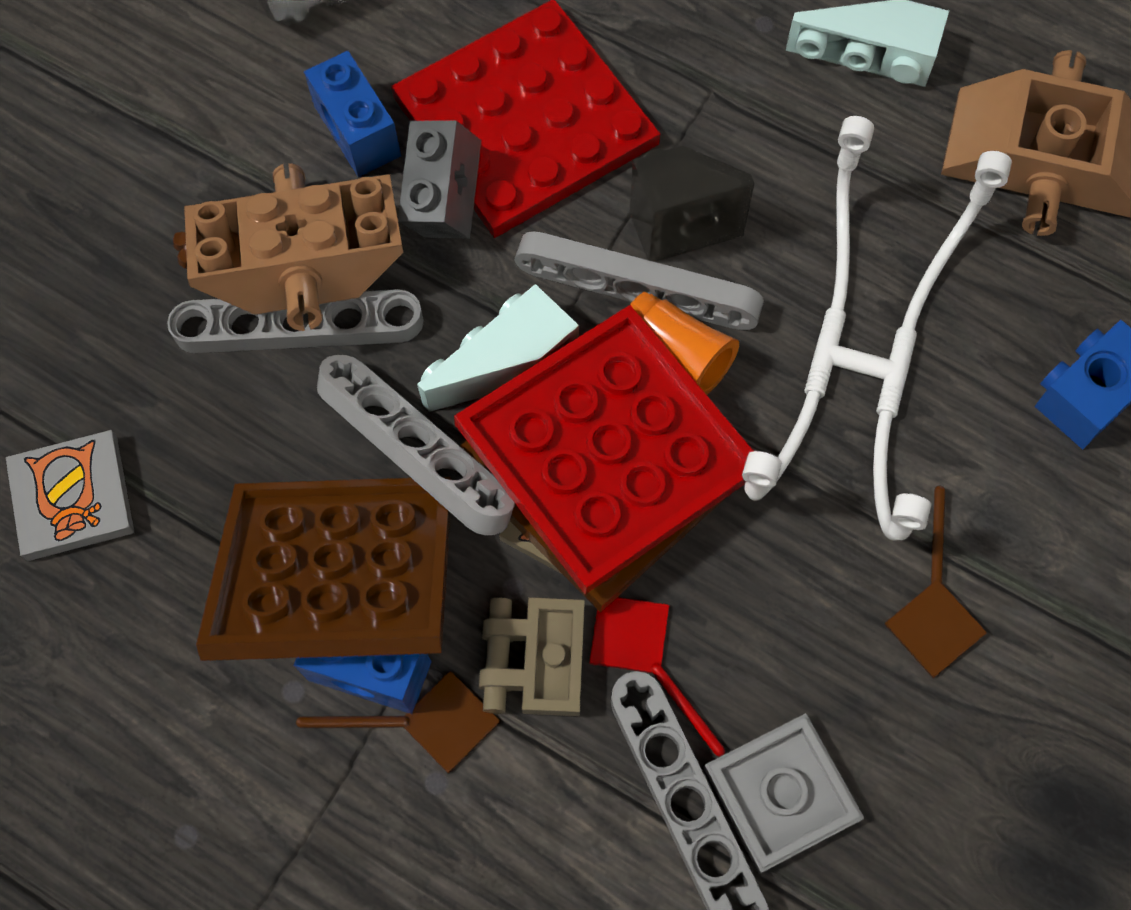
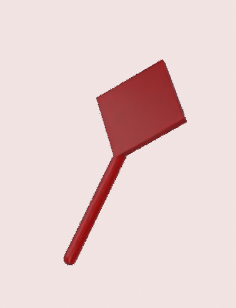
[589,597,725,757]

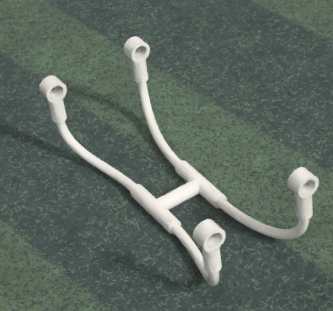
[742,116,1012,541]

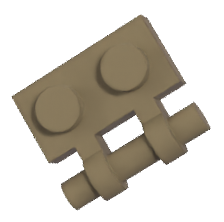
[479,597,585,716]

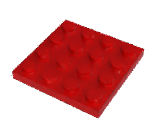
[391,0,660,238]
[454,305,753,595]

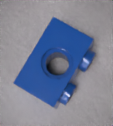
[304,50,401,177]
[1034,320,1131,450]
[294,654,432,714]

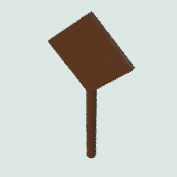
[884,485,987,678]
[296,671,500,774]

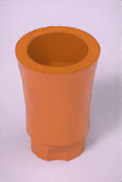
[630,292,739,395]

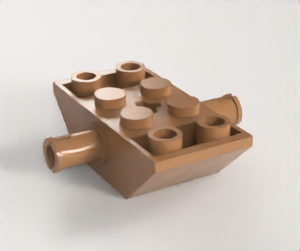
[941,50,1131,236]
[184,163,403,331]

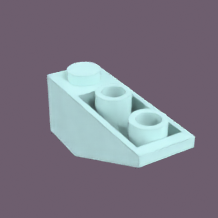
[786,0,949,87]
[417,284,579,412]

